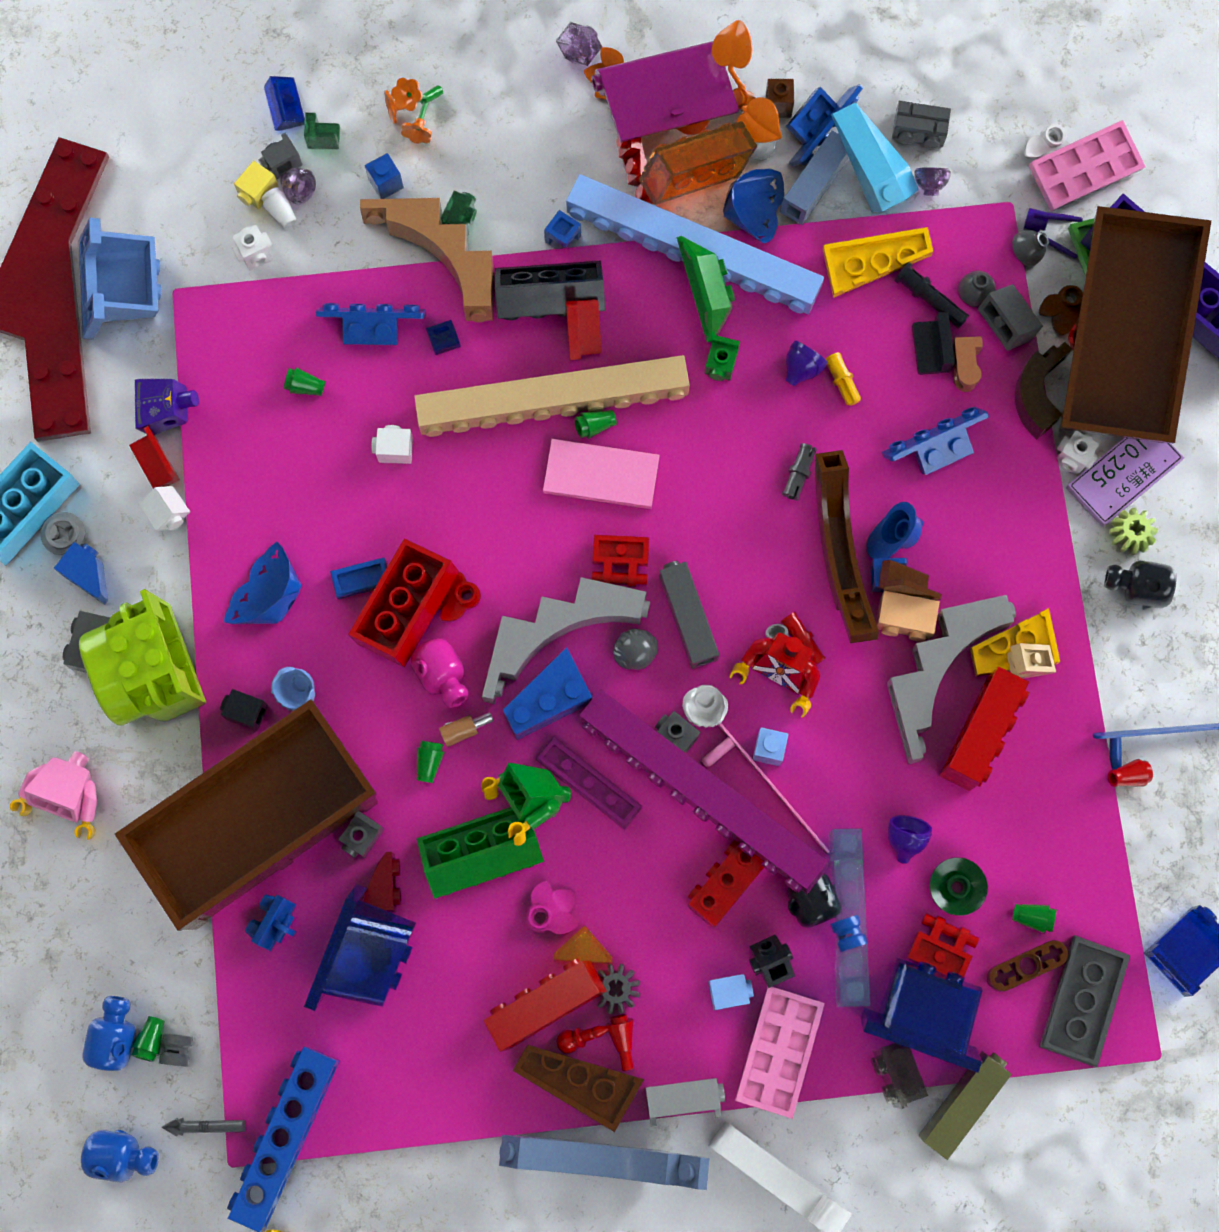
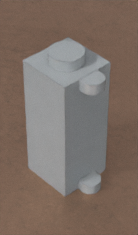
[645,1078,725,1127]

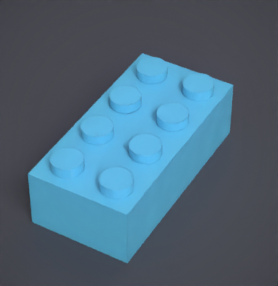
[0,441,80,566]

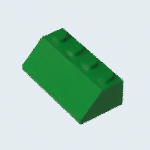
[416,807,544,899]

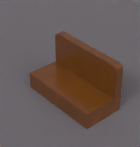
[879,560,942,601]

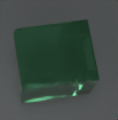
[304,112,340,149]

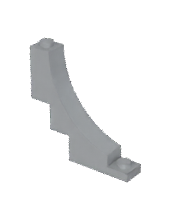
[482,577,650,704]
[887,595,1016,764]

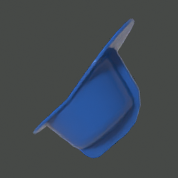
[867,502,924,559]

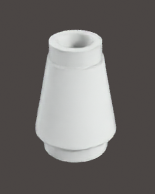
[261,187,297,229]

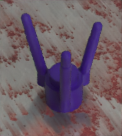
[1023,208,1083,259]

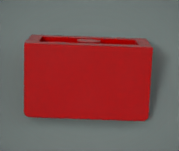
[566,299,602,360]
[129,426,180,489]

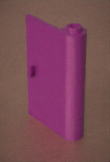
[591,41,739,143]

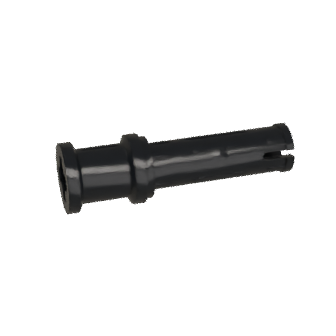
[894,262,970,329]

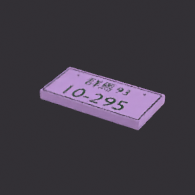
[1066,438,1184,527]

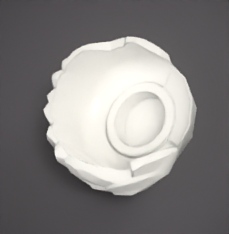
[682,685,728,728]

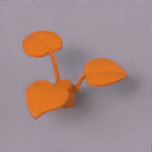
[670,20,782,143]

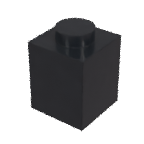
[220,689,268,731]

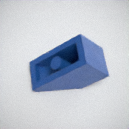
[54,542,108,605]

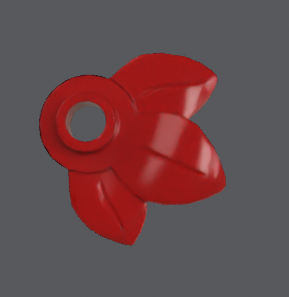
[438,572,481,622]

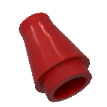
[1108,759,1153,787]

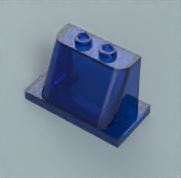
[304,884,416,1011]
[861,958,983,1073]

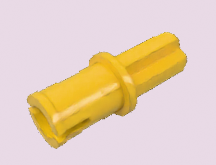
[826,352,861,406]

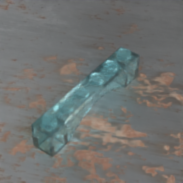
[829,829,870,1007]

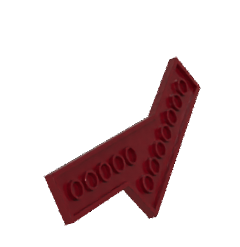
[0,137,109,442]

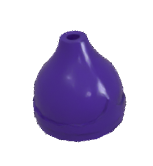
[785,340,828,386]
[888,815,932,864]

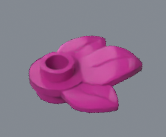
[525,880,579,935]

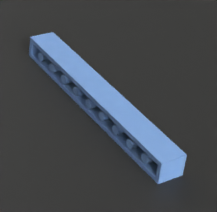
[566,174,824,315]

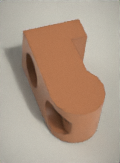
[952,336,983,392]

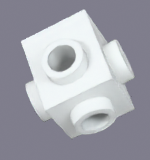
[232,225,273,271]
[1057,430,1100,476]

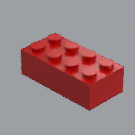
[348,538,459,667]
[939,666,1030,791]

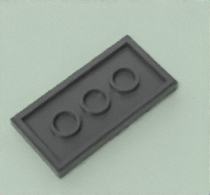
[1039,935,1130,1068]

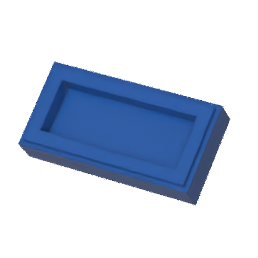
[330,557,387,599]

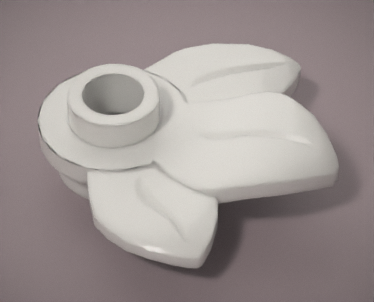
[1025,125,1070,159]

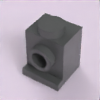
[258,132,303,180]
[338,811,385,858]

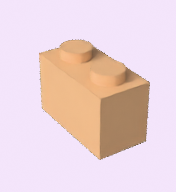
[876,590,940,642]

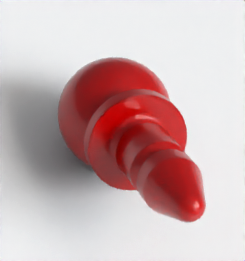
[556,1026,609,1054]

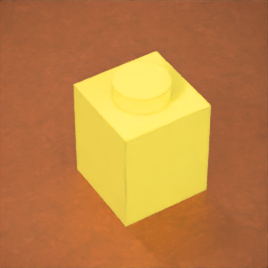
[234,160,279,209]

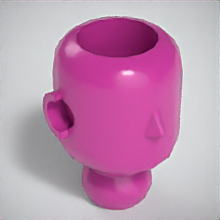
[411,638,468,708]

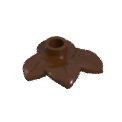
[1039,285,1083,336]

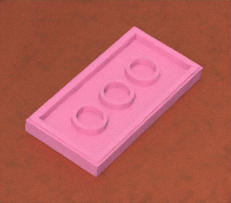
[543,439,660,509]

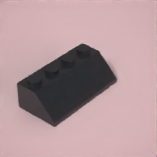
[495,260,605,320]

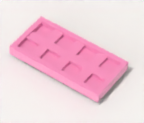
[1028,120,1146,212]
[735,986,825,1119]

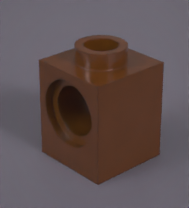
[765,79,794,118]

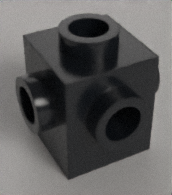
[749,934,795,988]

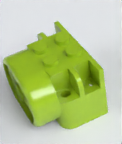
[79,589,206,726]

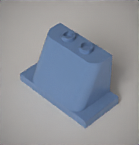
[78,218,161,339]

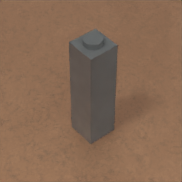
[659,561,719,669]

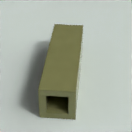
[918,1051,1012,1160]

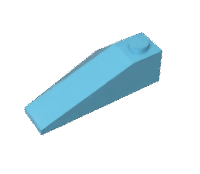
[831,103,919,212]

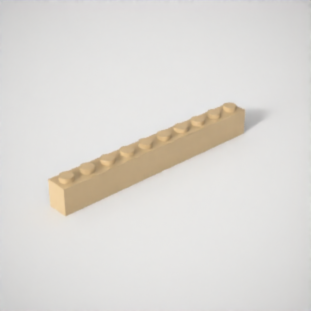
[414,355,690,437]

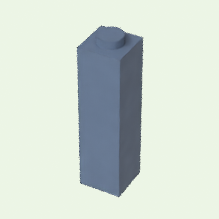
[780,131,849,225]

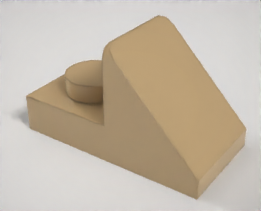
[1007,643,1056,679]

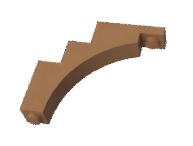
[360,198,494,322]

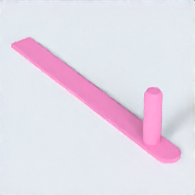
[701,723,830,854]

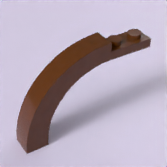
[815,450,879,643]

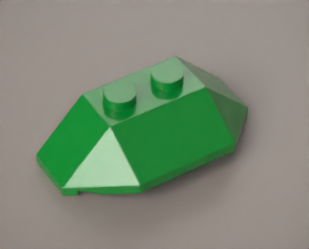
[676,236,735,343]

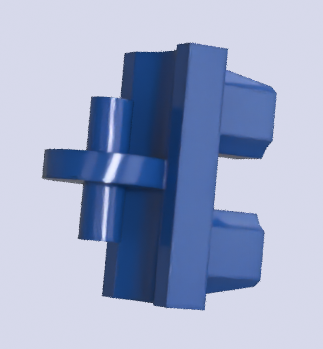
[245,894,296,951]

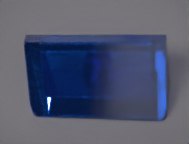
[264,76,306,131]

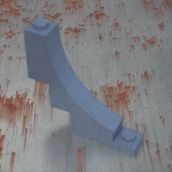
[499,1135,710,1190]

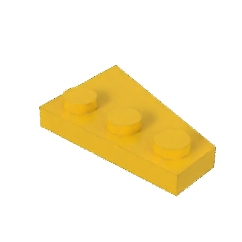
[970,608,1060,677]

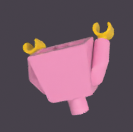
[10,751,97,840]

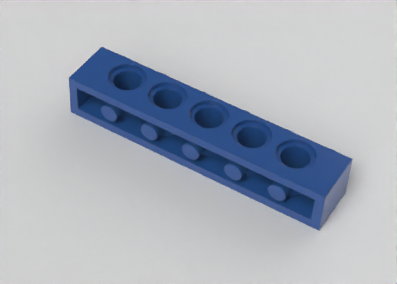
[227,1047,340,1232]

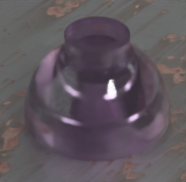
[280,168,316,205]
[914,168,951,196]

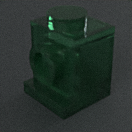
[441,191,477,237]

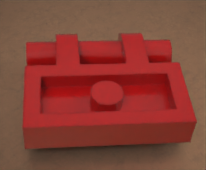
[592,535,649,587]
[906,913,979,983]

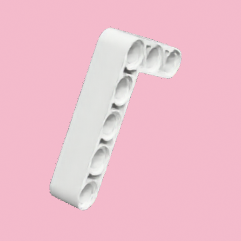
[708,1121,852,1232]

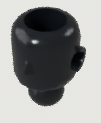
[1104,560,1177,610]
[787,873,841,928]

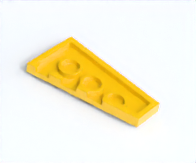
[822,227,933,298]

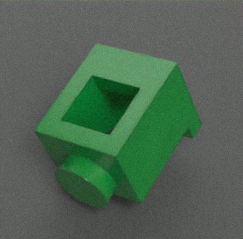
[704,335,740,381]

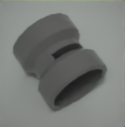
[159,1034,193,1067]

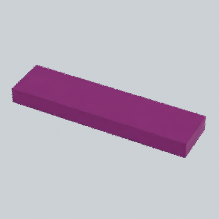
[536,737,642,830]

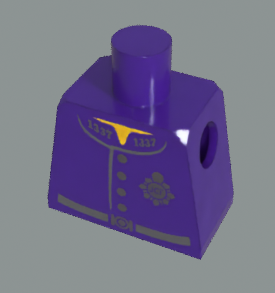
[135,379,199,435]

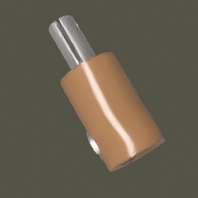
[439,713,493,747]

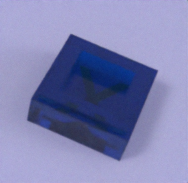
[426,320,461,355]

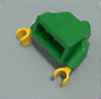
[481,763,571,846]

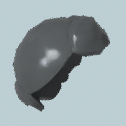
[613,628,658,670]

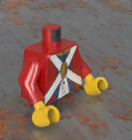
[730,633,820,718]

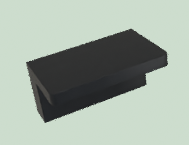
[912,312,955,375]

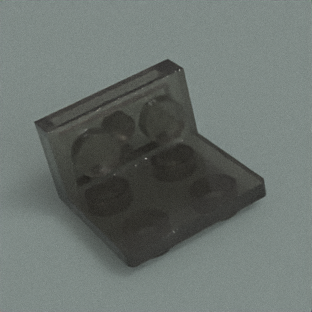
[871,1039,928,1109]

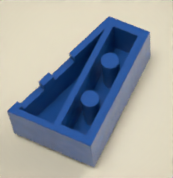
[503,647,592,740]

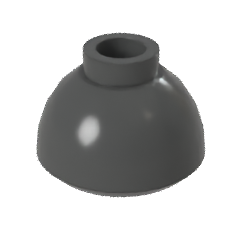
[1012,230,1049,267]
[958,270,996,307]

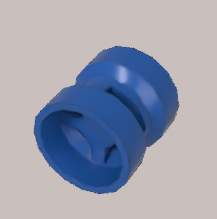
[830,915,868,953]

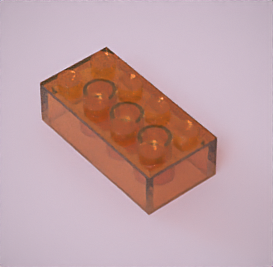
[639,121,758,205]

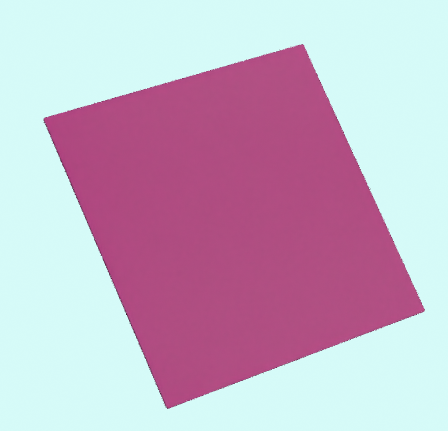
[173,202,1162,1168]

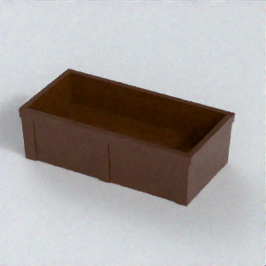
[1059,206,1212,444]
[115,699,378,931]

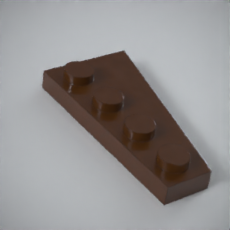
[513,1045,644,1132]

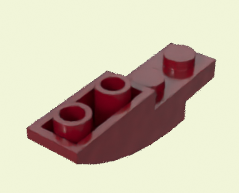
[359,852,401,972]

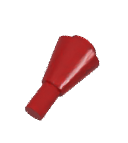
[605,1014,634,1071]

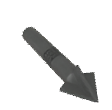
[162,1118,246,1137]

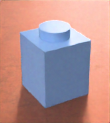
[752,727,789,766]
[708,974,754,1011]

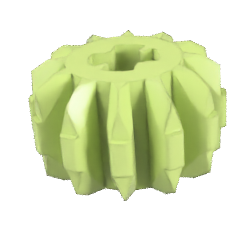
[1109,507,1158,555]

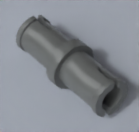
[782,443,817,501]

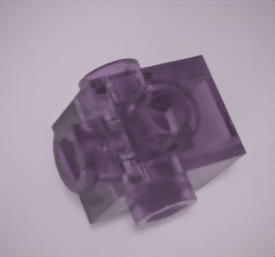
[556,22,602,66]

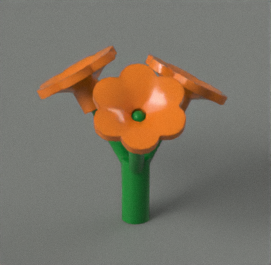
[384,78,443,144]

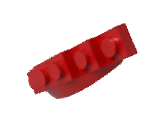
[616,136,659,206]

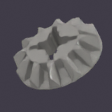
[41,512,86,555]

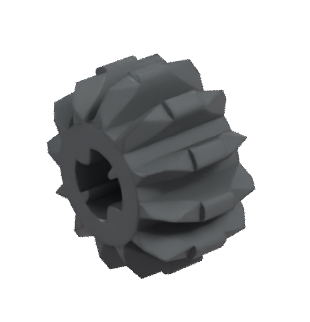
[597,964,640,1014]

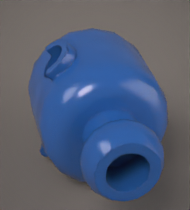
[82,996,136,1071]
[81,1130,159,1183]

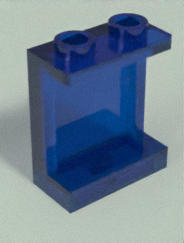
[1144,905,1219,997]

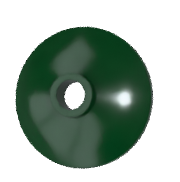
[929,857,988,916]

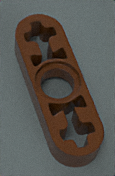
[987,940,1068,992]

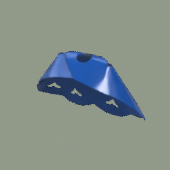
[723,169,784,243]
[224,542,302,624]

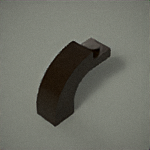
[1015,342,1072,440]

